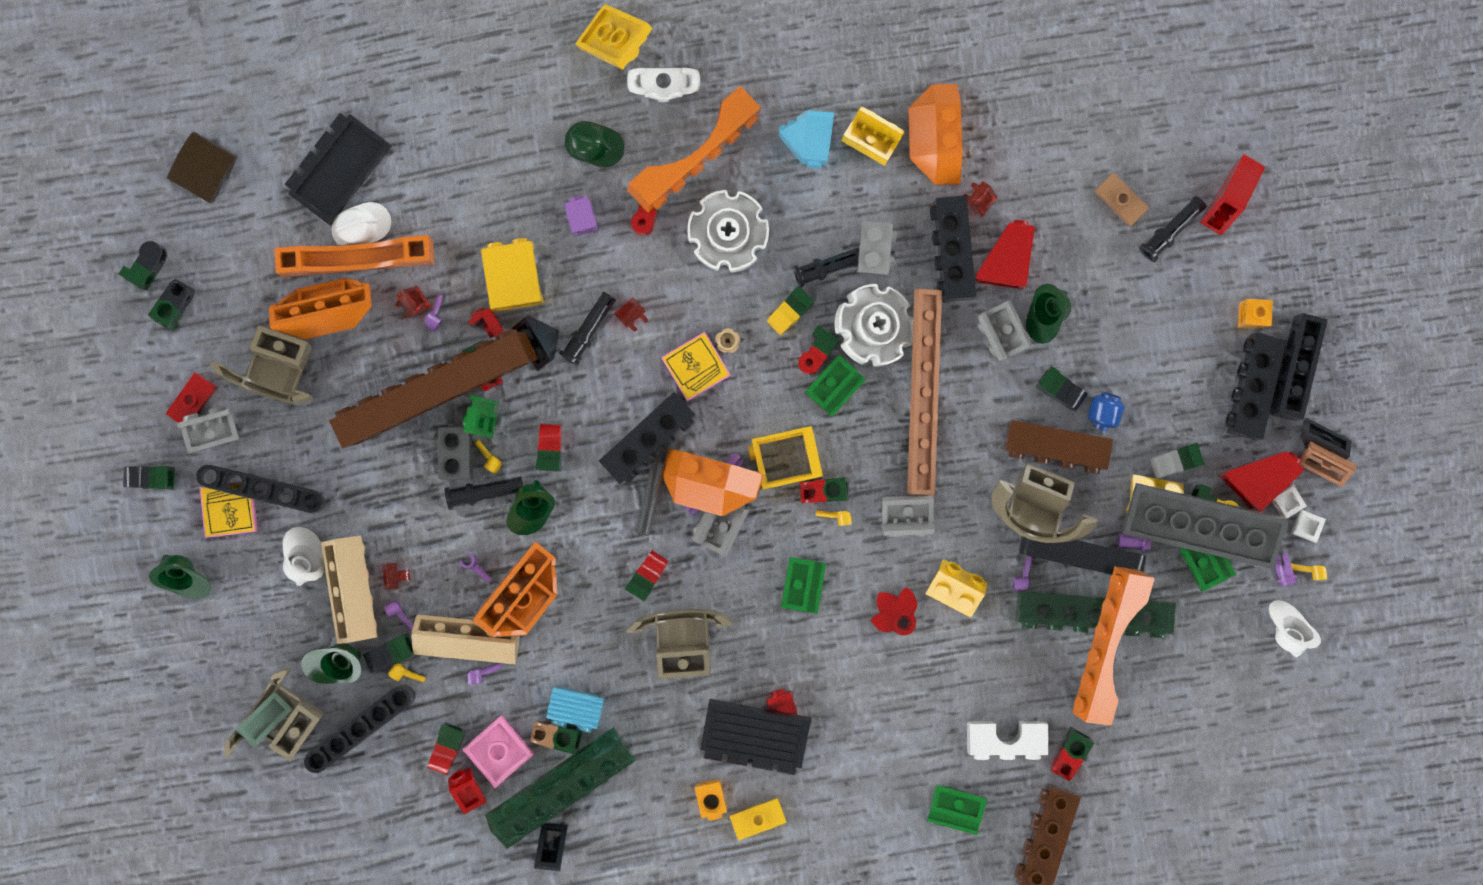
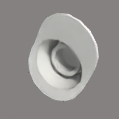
[331,202,391,246]
[283,527,325,586]
[1269,600,1321,657]

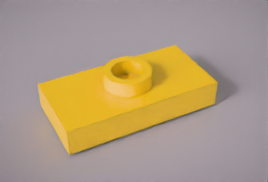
[729,797,787,841]

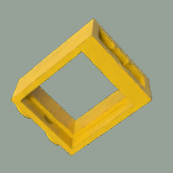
[748,426,823,490]

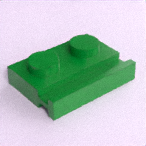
[804,355,866,417]
[463,395,499,439]
[1178,547,1236,592]
[781,557,826,614]
[927,784,987,835]

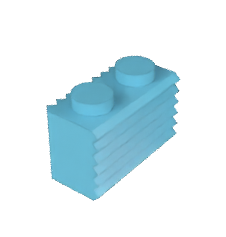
[546,686,605,732]

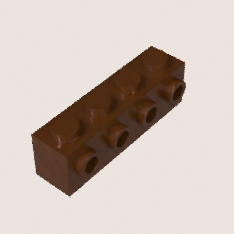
[1003,420,1113,474]
[1014,783,1081,885]

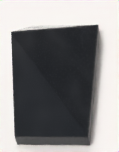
[512,315,559,371]
[1301,418,1352,464]
[534,823,568,871]

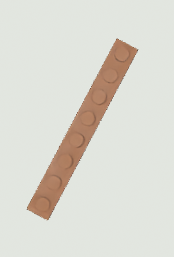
[907,289,942,495]

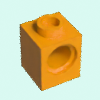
[1237,299,1273,329]
[695,778,727,821]

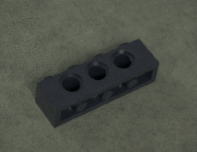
[930,195,976,303]
[1270,313,1328,421]
[1225,332,1287,441]
[599,392,696,484]

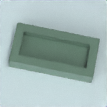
[235,692,293,748]

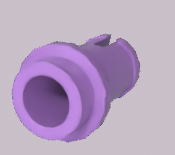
[1117,531,1151,552]
[1275,553,1297,587]

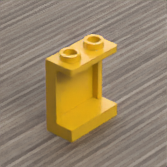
[481,238,544,312]

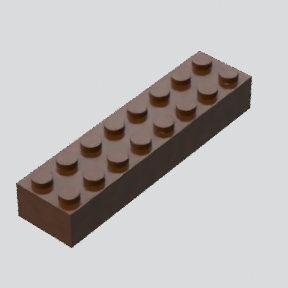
[329,329,538,449]

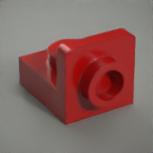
[468,308,505,340]
[766,688,798,715]
[448,767,487,814]

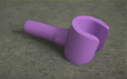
[425,295,443,332]
[460,553,492,583]
[1013,556,1034,591]
[384,601,414,631]
[468,663,502,685]

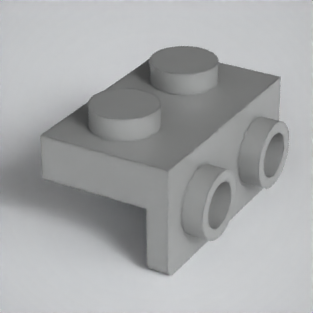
[857,221,897,278]
[977,300,1032,361]
[177,406,240,454]
[882,495,935,537]
[692,507,749,557]

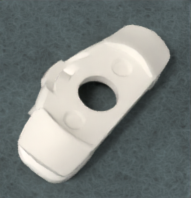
[627,68,700,103]

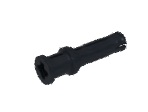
[1139,196,1207,263]
[793,247,859,288]
[559,292,616,366]
[444,476,523,510]

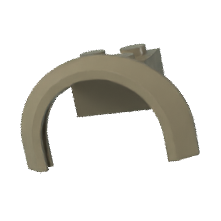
[210,325,313,405]
[991,463,1098,543]
[626,609,732,679]
[224,667,324,761]

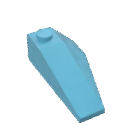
[779,110,834,169]

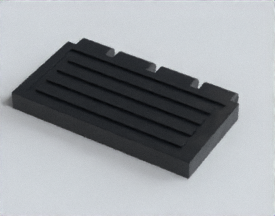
[284,113,392,225]
[700,699,811,775]

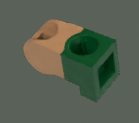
[530,720,583,754]

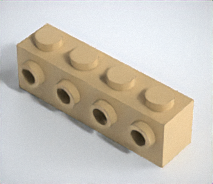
[321,536,377,644]
[411,615,520,664]

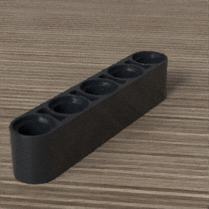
[196,464,325,514]
[1018,536,1147,575]
[304,685,415,773]

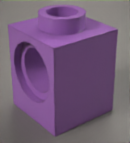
[564,195,599,237]

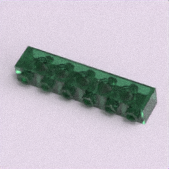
[1015,591,1176,638]
[485,727,636,849]

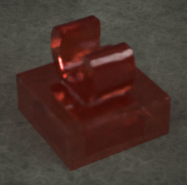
[963,181,997,217]
[396,286,431,318]
[614,297,648,332]
[382,563,410,590]

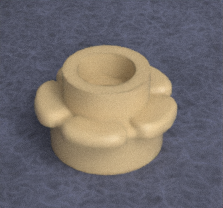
[715,328,740,353]

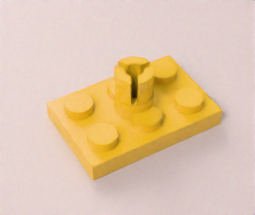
[575,4,653,70]

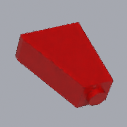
[1200,154,1265,236]
[974,220,1035,290]
[1218,451,1305,512]

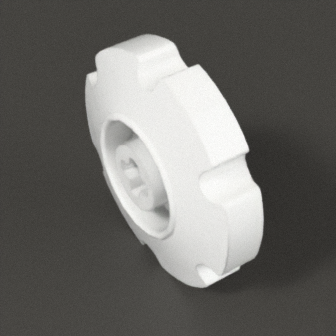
[687,190,769,272]
[835,284,914,367]

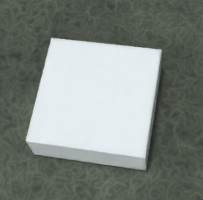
[1272,484,1307,519]
[1290,510,1326,543]

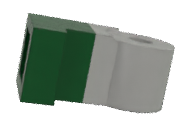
[1150,443,1205,479]

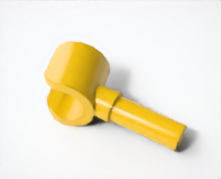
[474,440,502,474]
[816,510,852,526]
[1291,563,1327,580]
[388,663,426,683]

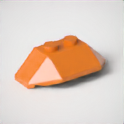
[908,84,963,185]
[269,278,372,340]
[663,448,764,516]
[472,541,557,637]

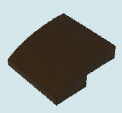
[167,131,238,203]

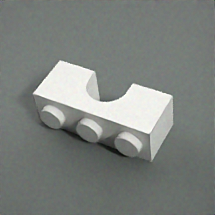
[967,721,1048,760]

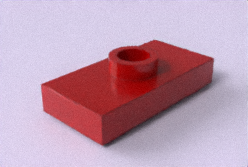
[165,372,218,423]

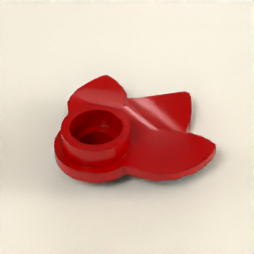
[871,587,918,636]

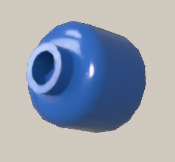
[1087,392,1125,431]

